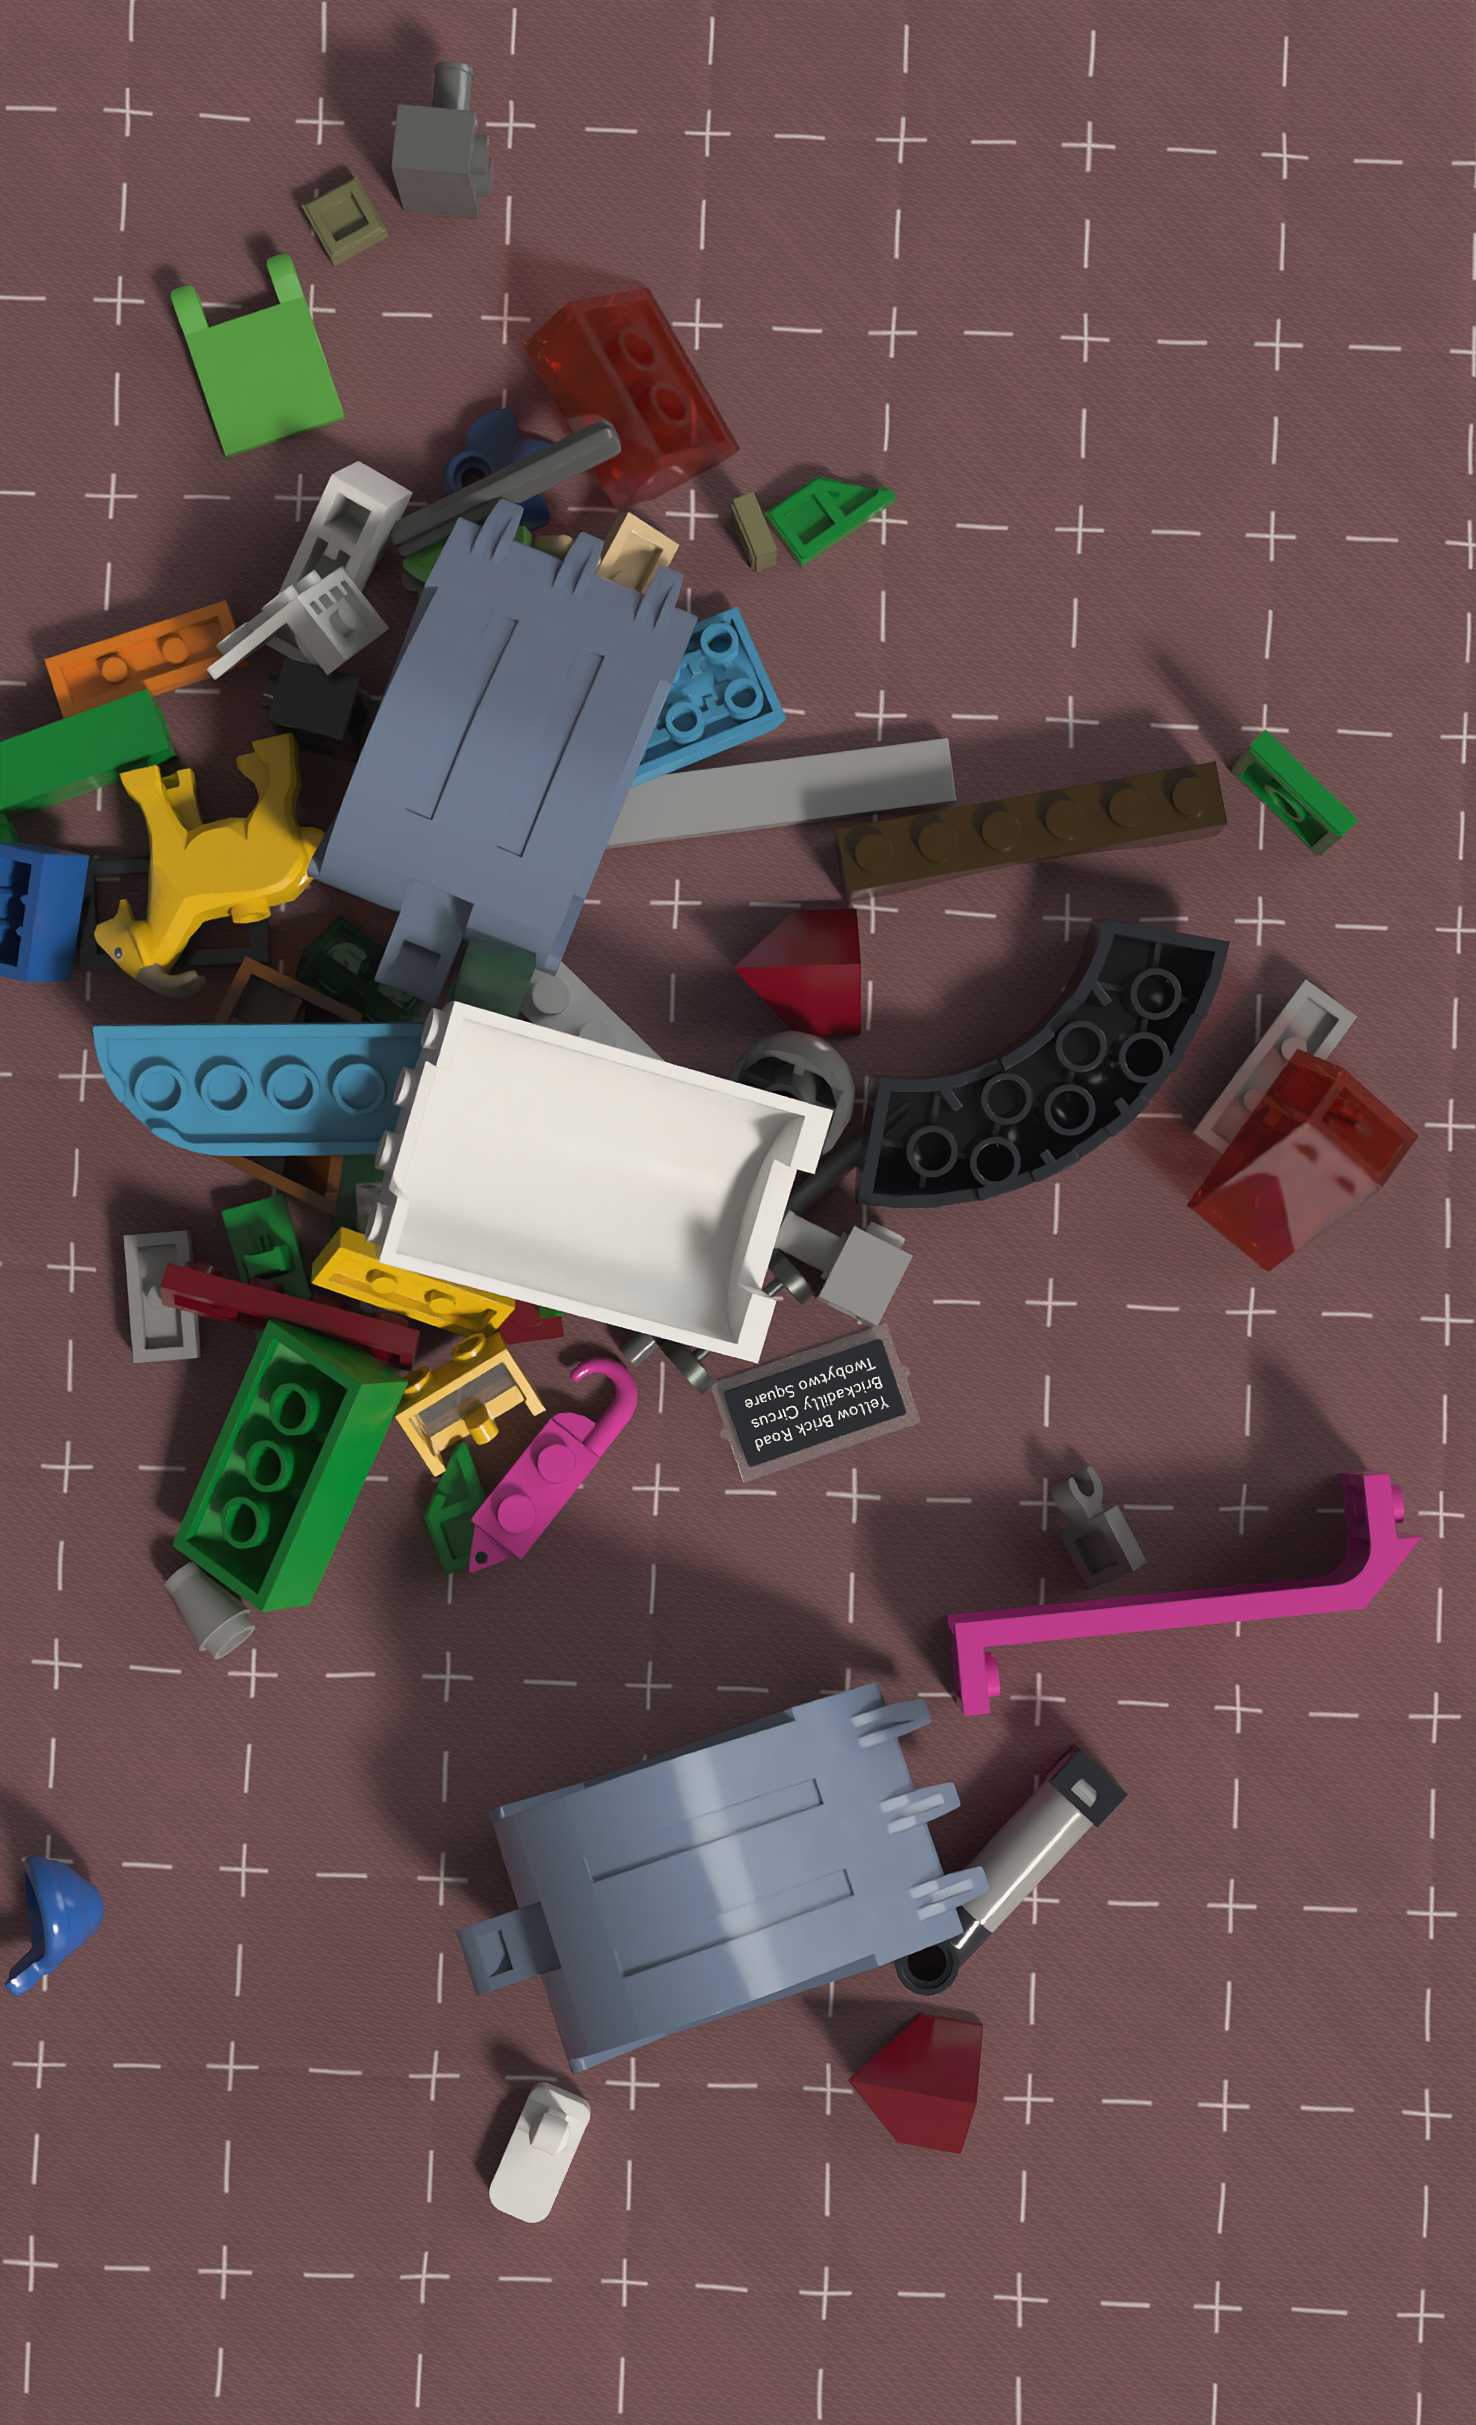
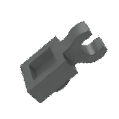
[1050,1466,1147,1590]

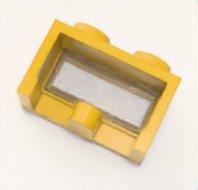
[394,1331,545,1477]

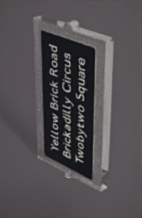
[711,1323,921,1483]

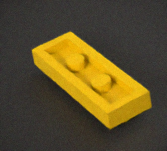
[311,1227,515,1338]

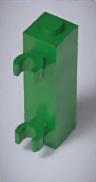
[0,688,179,843]

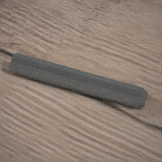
[391,419,622,558]

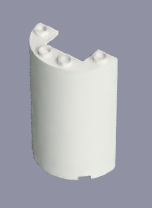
[365,1001,833,1363]

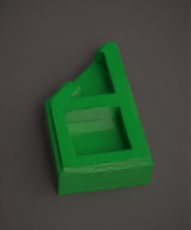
[765,477,896,568]
[424,1442,487,1575]

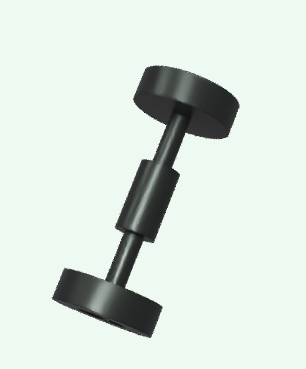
[659,1248,816,1395]

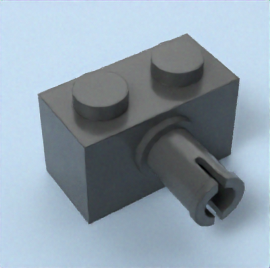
[391,61,494,218]

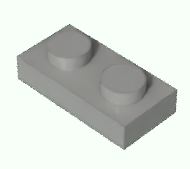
[124,1230,201,1363]

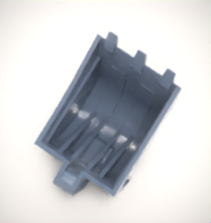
[307,499,698,1005]
[456,1682,990,2074]

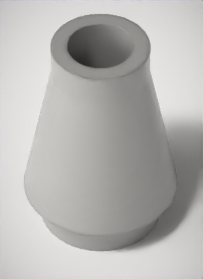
[164,1562,255,1659]

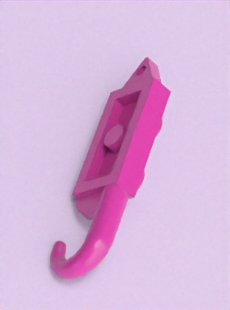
[468,1357,638,1573]

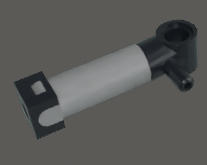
[894,1743,1128,1996]

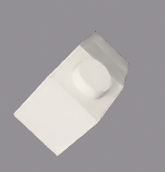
[266,461,413,666]

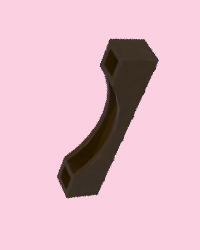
[834,761,1228,903]

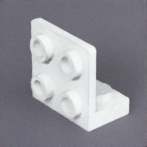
[206,567,389,680]

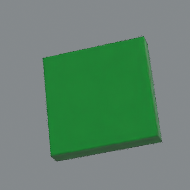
[1231,729,1359,856]

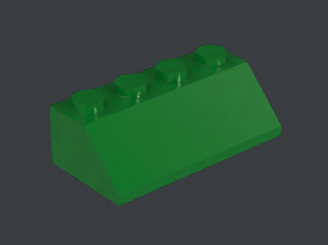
[172,1320,409,1612]

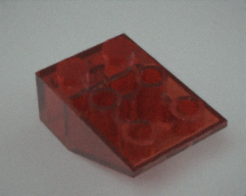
[1186,1048,1419,1272]

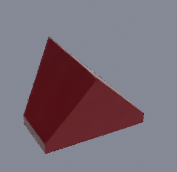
[733,908,861,1037]
[848,2013,983,2154]

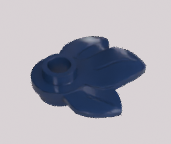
[442,408,551,531]

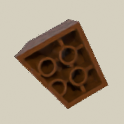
[211,956,363,1216]

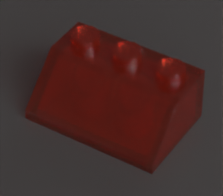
[523,287,740,509]

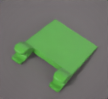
[170,253,346,458]

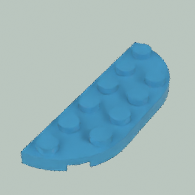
[93,1021,426,1156]

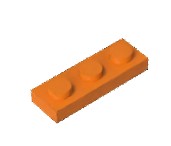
[44,600,249,719]

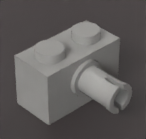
[774,1210,913,1328]

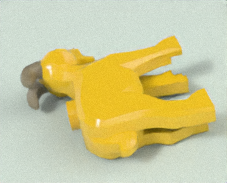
[94,733,325,999]

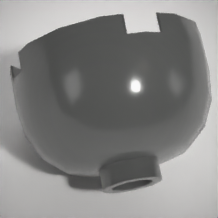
[726,1031,855,1156]

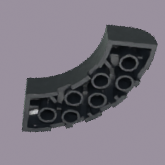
[855,919,1230,1208]

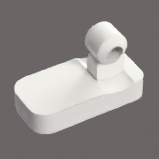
[489,2082,591,2223]

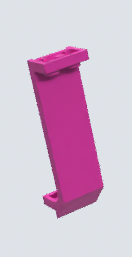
[947,1469,1423,1716]

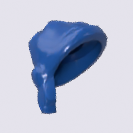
[5,1854,104,1996]

